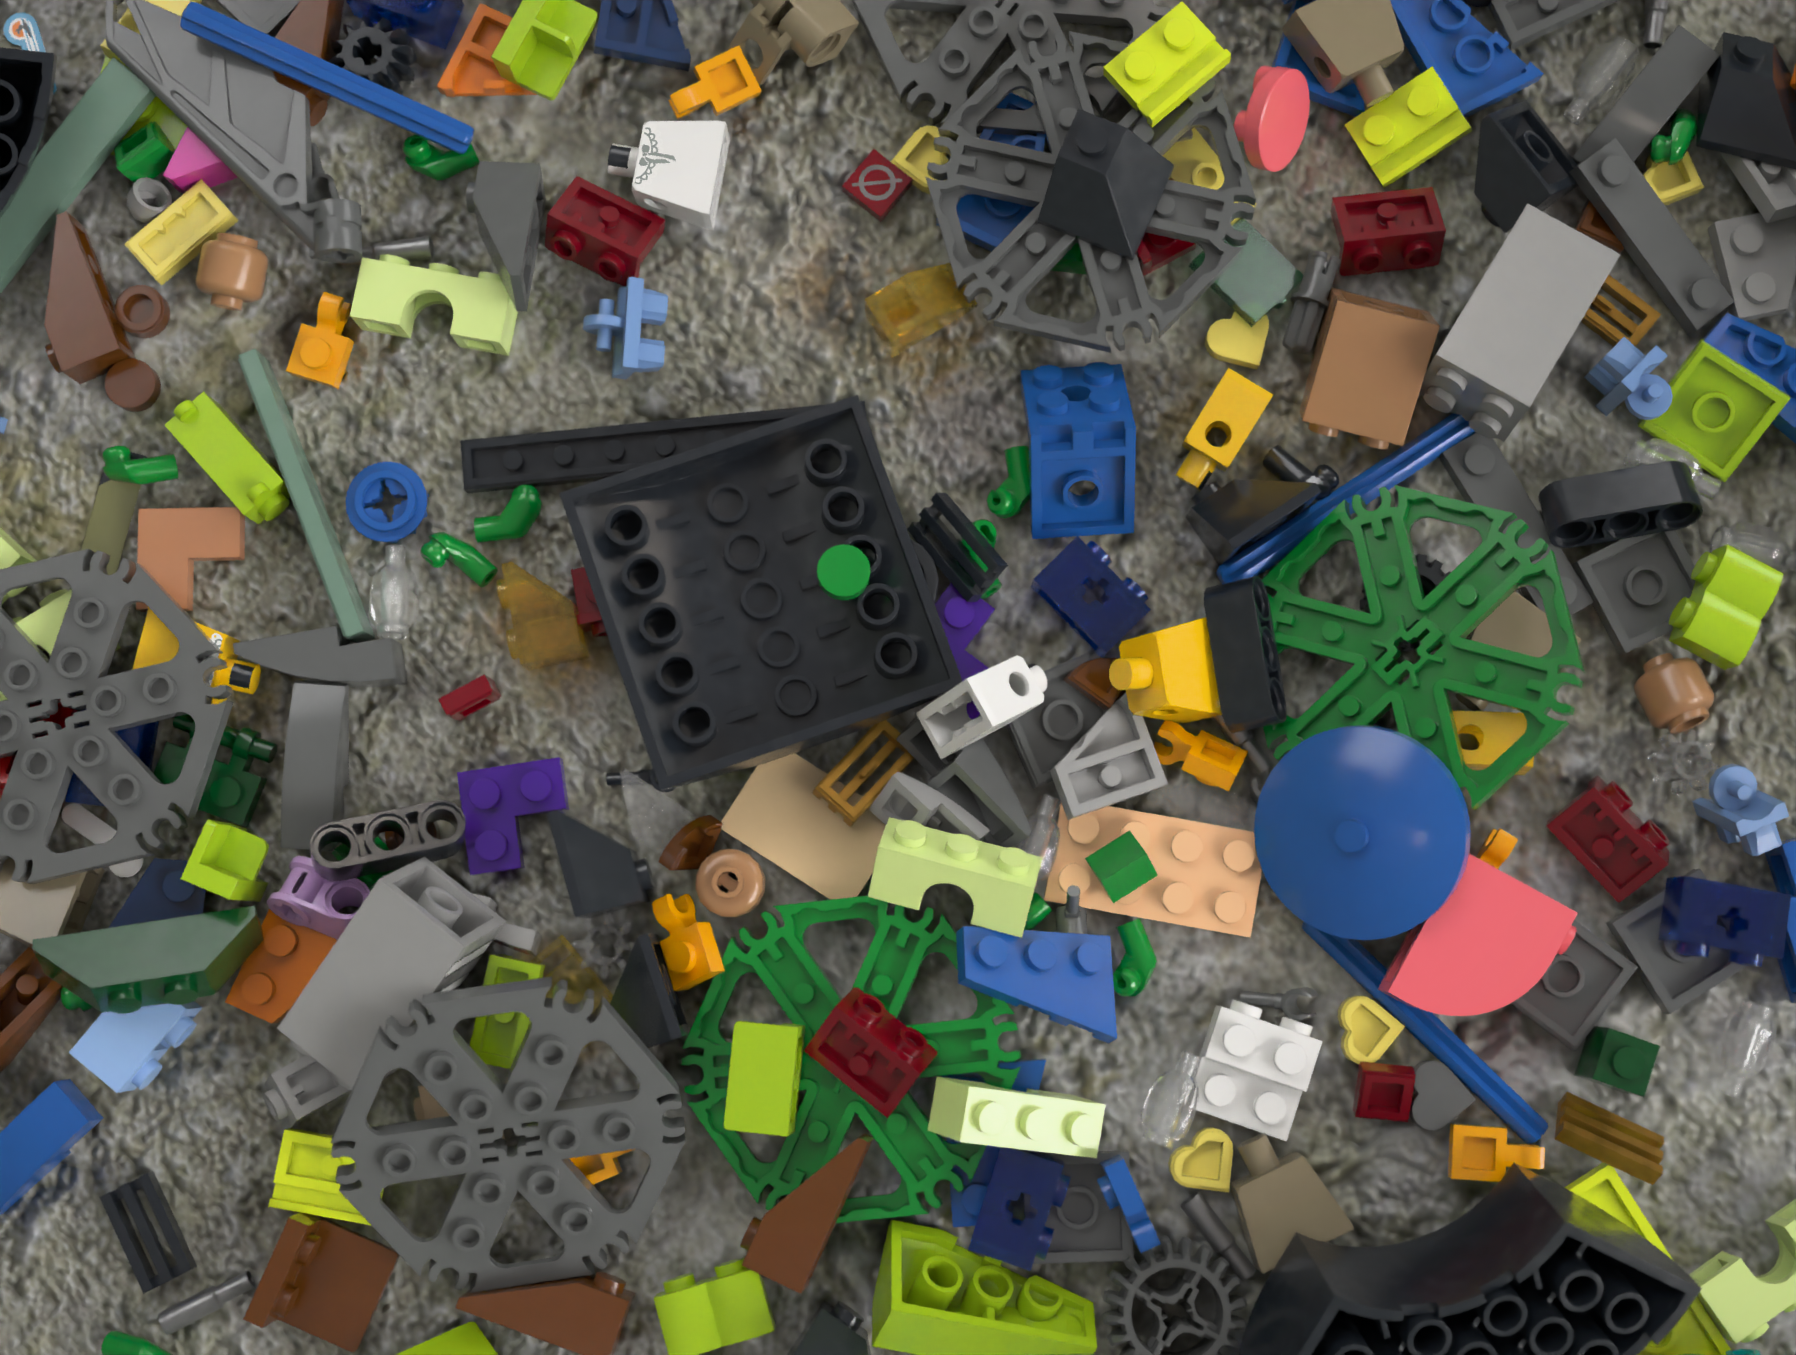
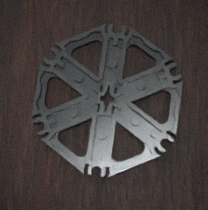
[853,0,1171,139]
[926,31,1256,353]
[0,549,234,884]
[331,977,685,1293]

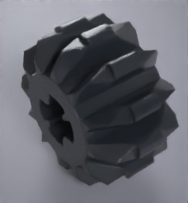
[329,15,417,95]

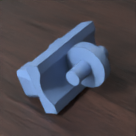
[583,277,668,380]
[1584,337,1673,420]
[1692,764,1789,856]

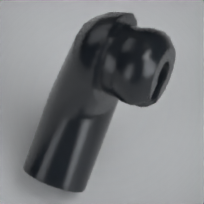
[1262,445,1339,500]

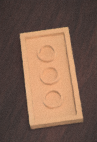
[1043,801,1262,938]

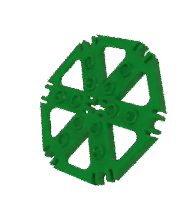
[1262,485,1585,810]
[682,896,1021,1223]

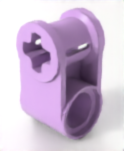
[267,856,370,940]

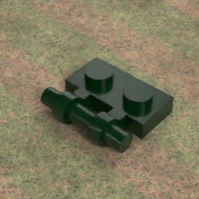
[153,714,278,827]

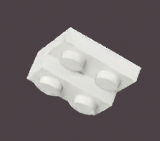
[1184,999,1322,1141]

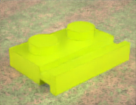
[1103,1,1231,128]
[1344,66,1472,188]
[268,1128,384,1226]

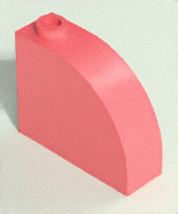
[1378,854,1578,1016]

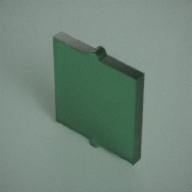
[1189,218,1303,327]

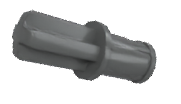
[1282,251,1341,354]

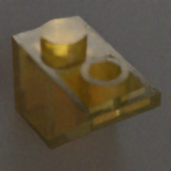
[864,262,978,358]
[496,562,589,671]

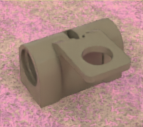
[727,0,859,85]

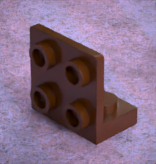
[243,1212,400,1352]

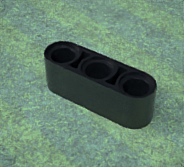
[1538,461,1703,548]
[1204,576,1287,733]
[310,800,466,881]

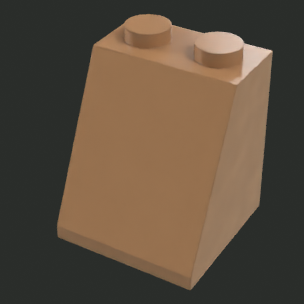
[1299,287,1440,450]

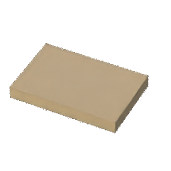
[721,753,886,900]

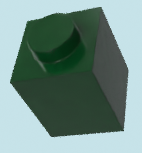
[1574,1026,1660,1097]

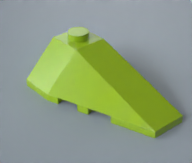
[872,1220,1097,1355]

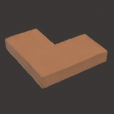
[136,507,245,612]

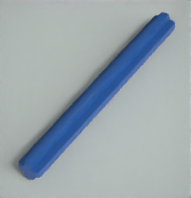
[180,2,474,154]
[1216,413,1475,584]
[1302,922,1548,1144]

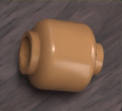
[195,233,268,311]
[1634,653,1714,734]
[695,849,765,917]

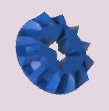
[346,462,429,543]

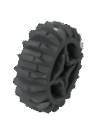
[1102,1236,1247,1355]

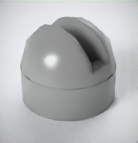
[126,177,172,223]

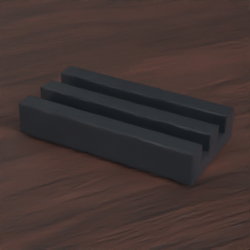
[907,492,1008,602]
[100,1171,197,1294]

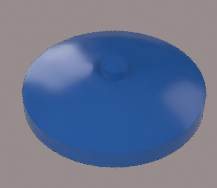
[1254,725,1471,940]

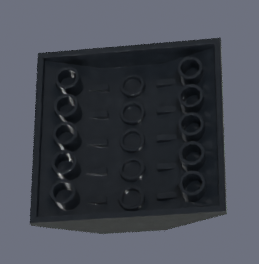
[559,395,963,791]

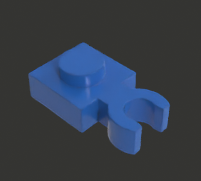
[1096,1154,1160,1253]

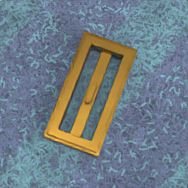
[1581,275,1661,347]
[812,720,915,827]
[1555,1092,1664,1185]

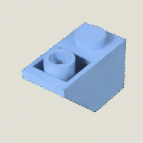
[69,1001,202,1093]

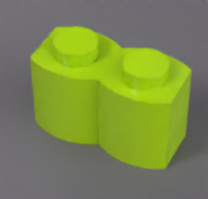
[1669,544,1784,670]
[653,1258,776,1355]

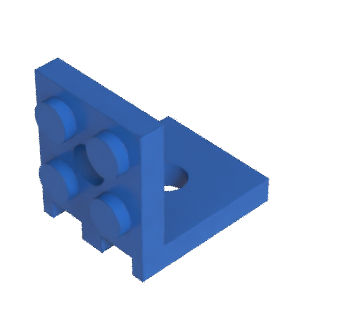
[1020,362,1136,539]

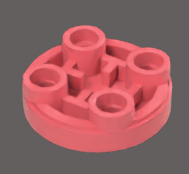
[1234,66,1310,172]

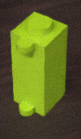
[164,391,290,525]

